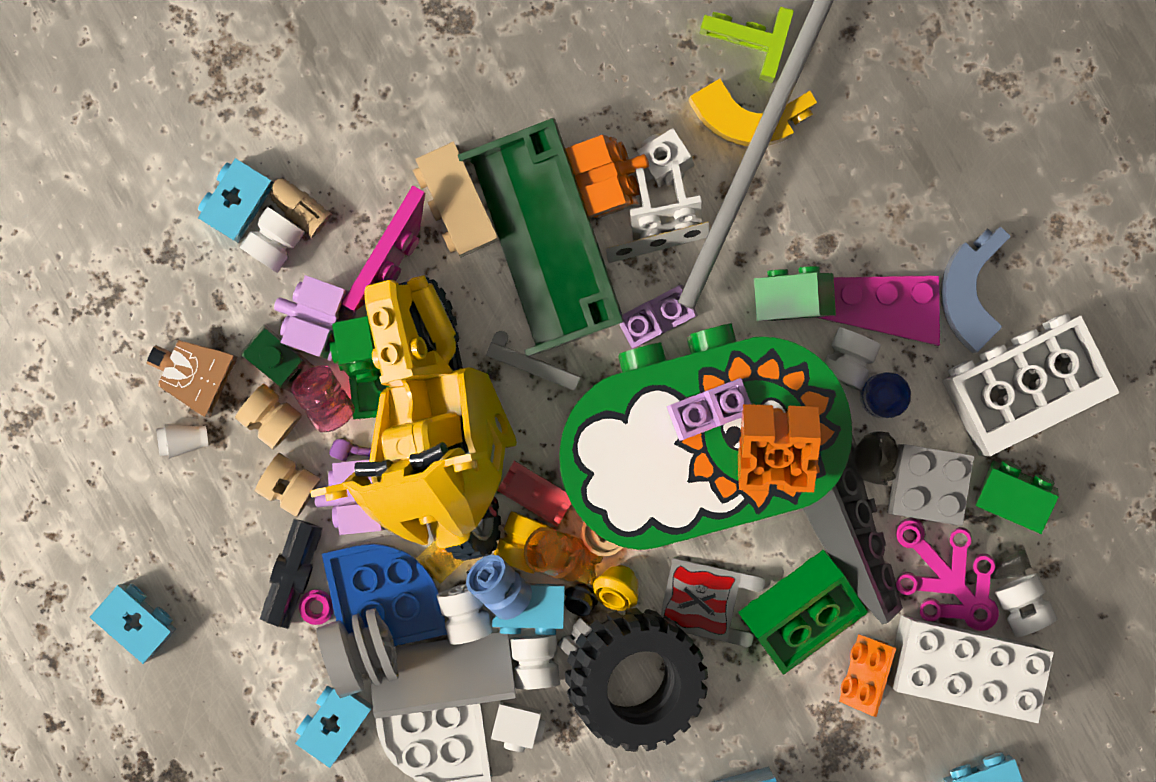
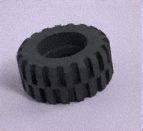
[565,608,708,752]

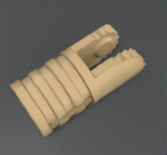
[270,178,332,238]

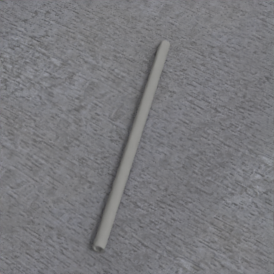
[678,0,834,310]

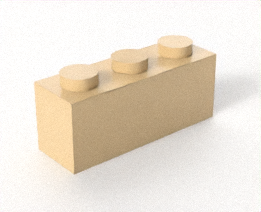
[413,141,499,258]

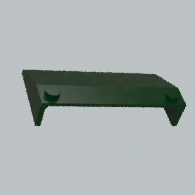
[458,118,625,356]

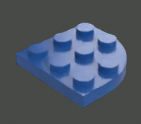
[322,544,447,646]

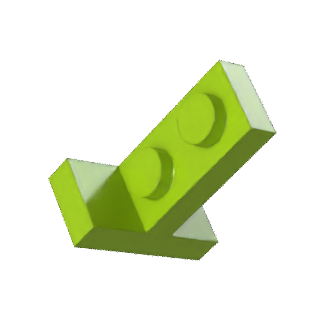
[699,7,794,83]

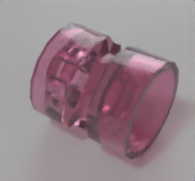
[291,365,355,432]

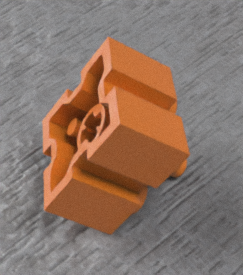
[565,135,649,218]
[738,404,821,492]

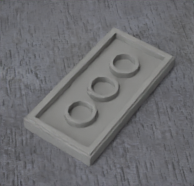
[371,632,516,719]

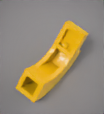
[688,79,817,146]

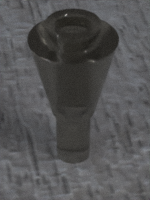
[965,543,1032,585]

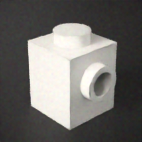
[491,701,546,752]

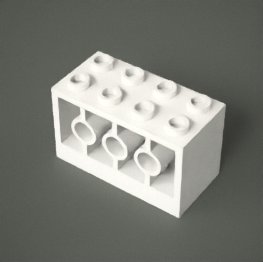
[942,313,1119,456]
[886,615,1054,723]

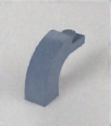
[941,227,1011,353]

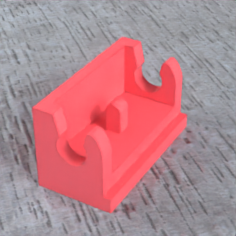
[497,461,571,526]

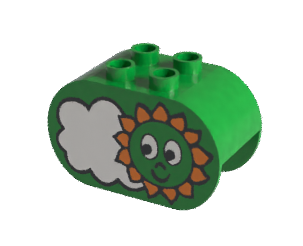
[559,323,852,550]

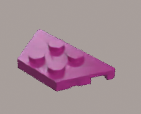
[342,185,426,311]

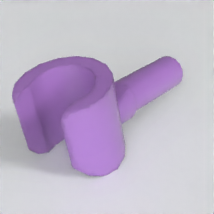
[329,439,371,462]

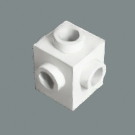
[637,128,694,188]

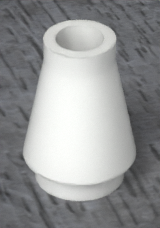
[156,424,209,459]

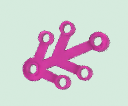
[896,518,999,631]

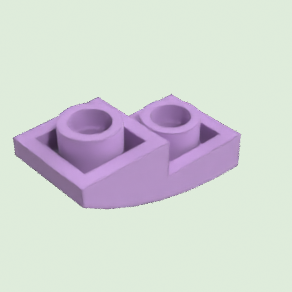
[619,284,698,349]
[666,378,751,441]

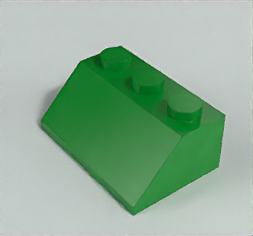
[738,550,868,675]

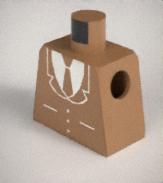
[147,340,238,417]

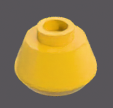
[593,565,639,611]

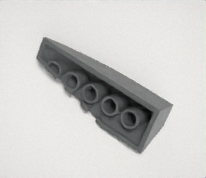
[803,434,903,624]

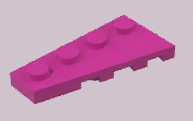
[815,276,940,346]

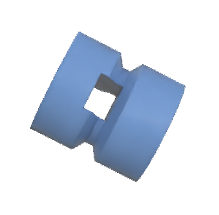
[466,555,532,620]

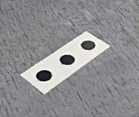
[606,222,709,263]

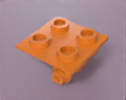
[839,634,896,717]

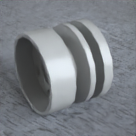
[316,608,399,698]

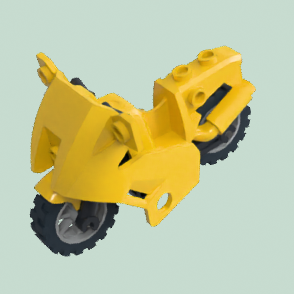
[310,275,517,561]

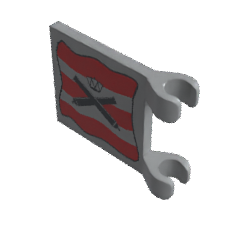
[661,558,765,647]

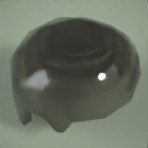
[854,431,899,486]

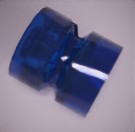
[860,372,911,419]

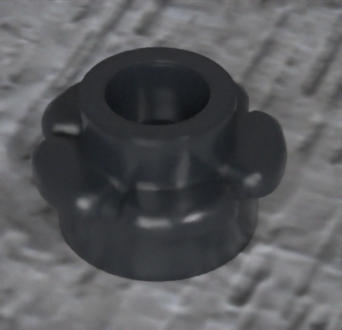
[564,584,598,616]

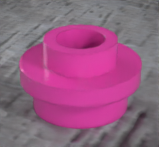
[299,589,334,625]

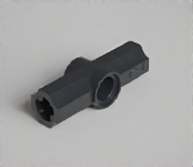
[260,518,323,629]

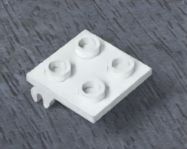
[630,160,702,241]

